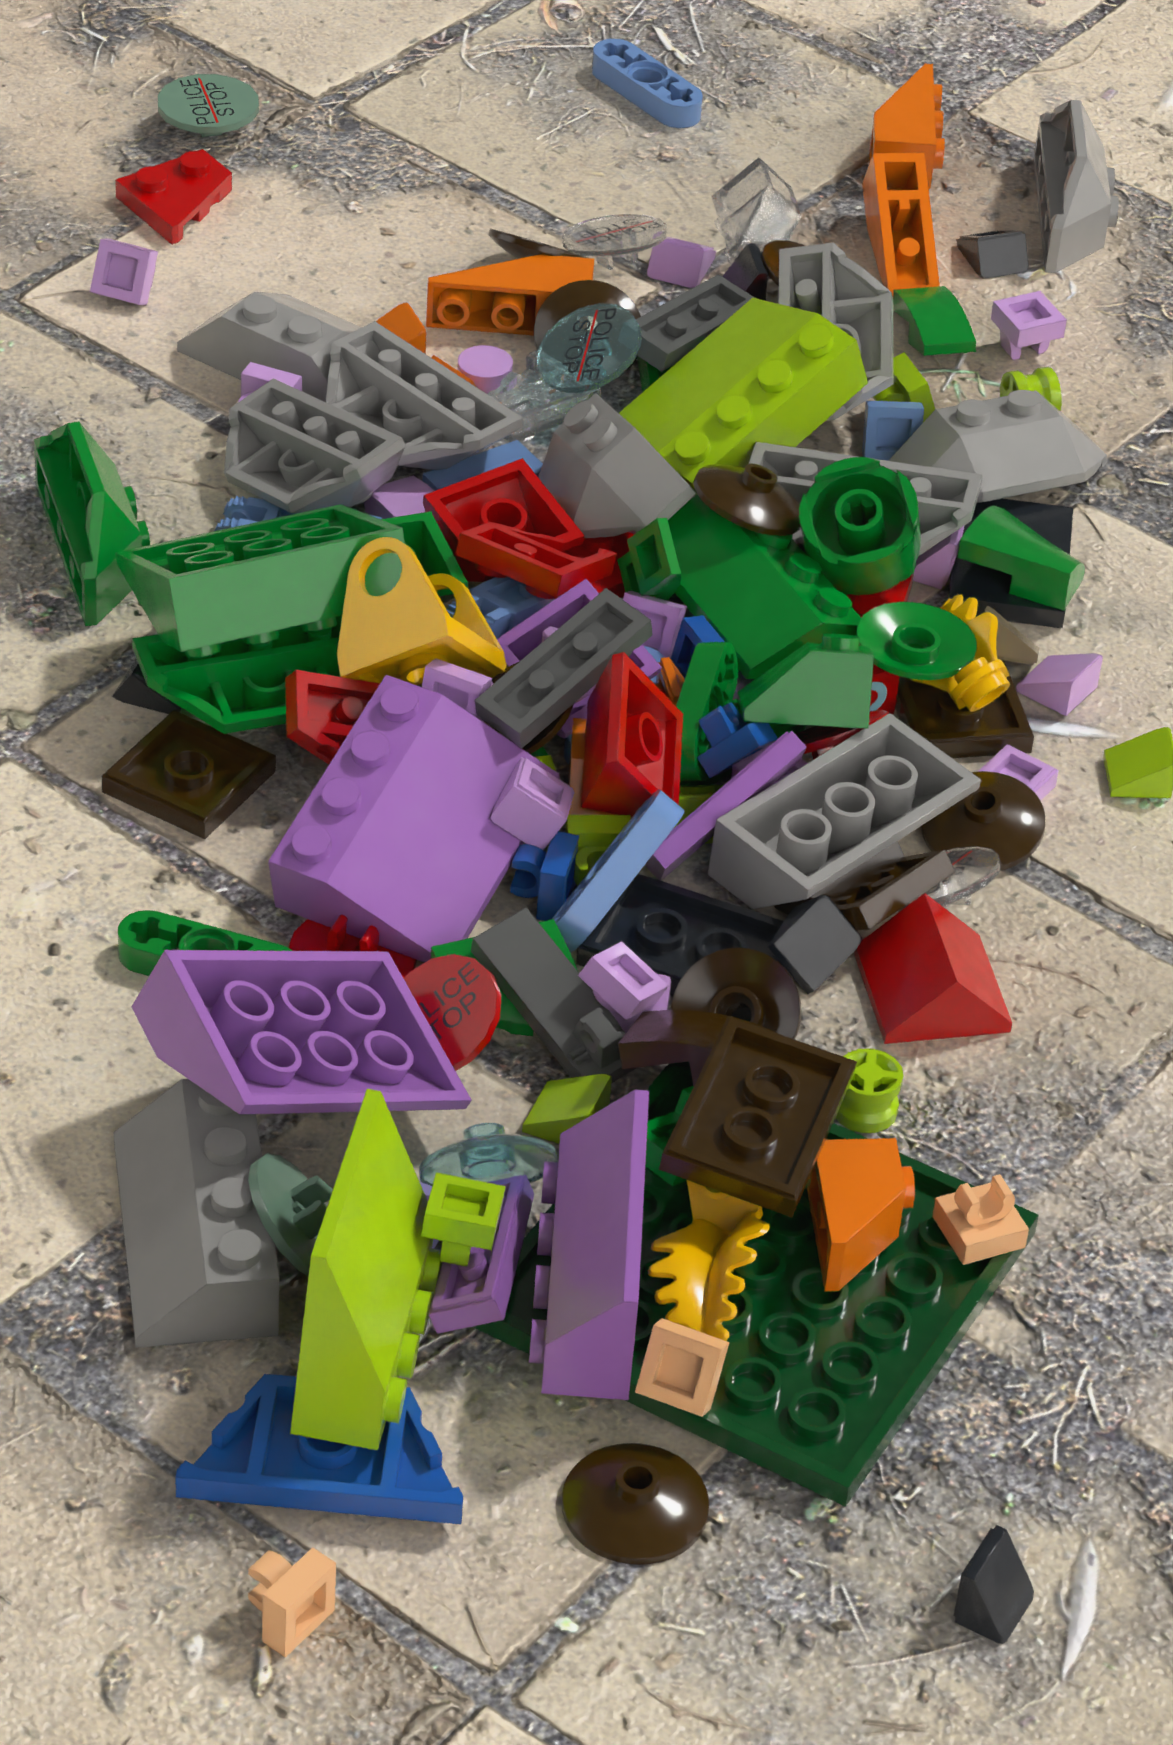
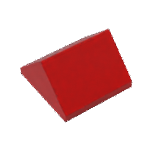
[423,458,584,582]
[581,652,683,817]
[854,893,1012,1044]

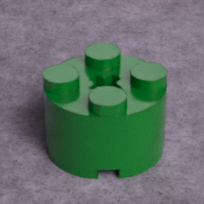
[799,457,921,595]

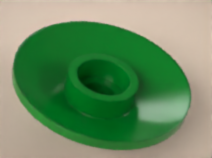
[856,602,977,680]

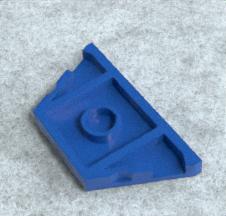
[175,1374,463,1525]

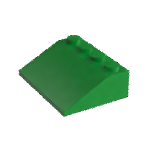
[115,504,405,657]

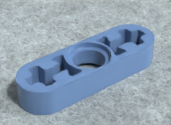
[592,39,703,128]
[552,789,684,953]

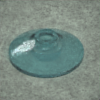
[419,1123,558,1186]

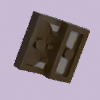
[774,841,955,931]
[618,1010,776,1087]

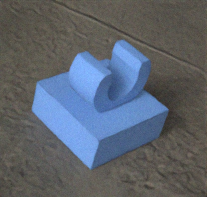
[862,401,924,461]

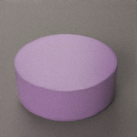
[457,345,513,394]

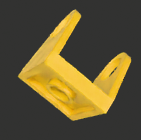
[337,537,507,685]

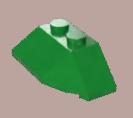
[34,422,150,627]
[132,616,342,734]

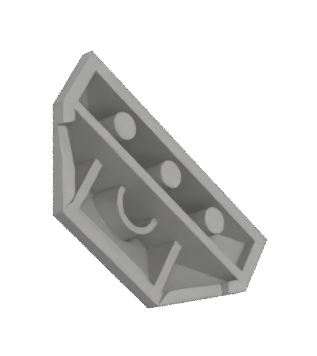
[1033,100,1119,273]
[779,242,894,421]
[177,292,362,402]
[326,321,523,470]
[224,378,406,513]
[889,390,1107,502]
[538,393,696,538]
[748,442,983,556]

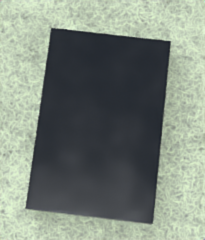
[948,498,1073,628]
[576,873,786,1022]

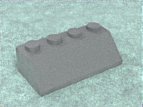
[708,713,981,909]
[114,1079,279,1348]

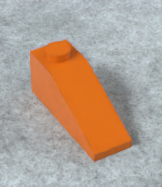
[862,152,940,296]

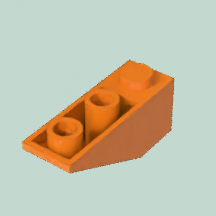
[869,63,945,189]
[426,254,594,336]

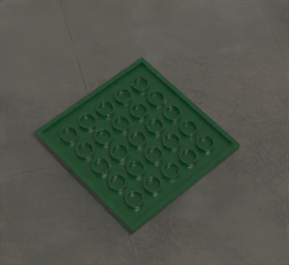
[472,1061,1039,1507]

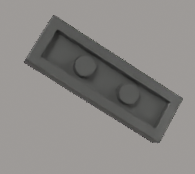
[619,274,755,372]
[475,588,652,749]
[471,908,636,1083]

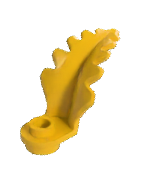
[911,595,1010,712]
[648,1180,770,1341]

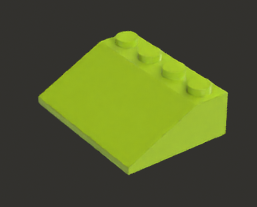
[619,298,868,496]
[290,1089,442,1450]

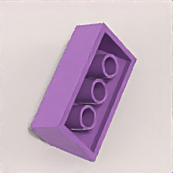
[529,1090,649,1400]

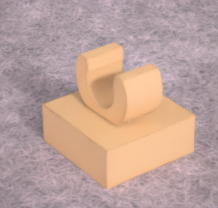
[932,1174,1029,1265]
[635,1318,729,1417]
[248,1547,336,1657]

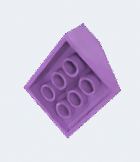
[268,675,560,963]
[131,950,472,1115]

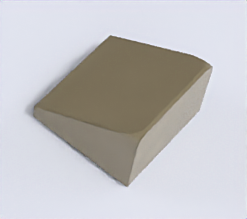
[985,606,1039,665]

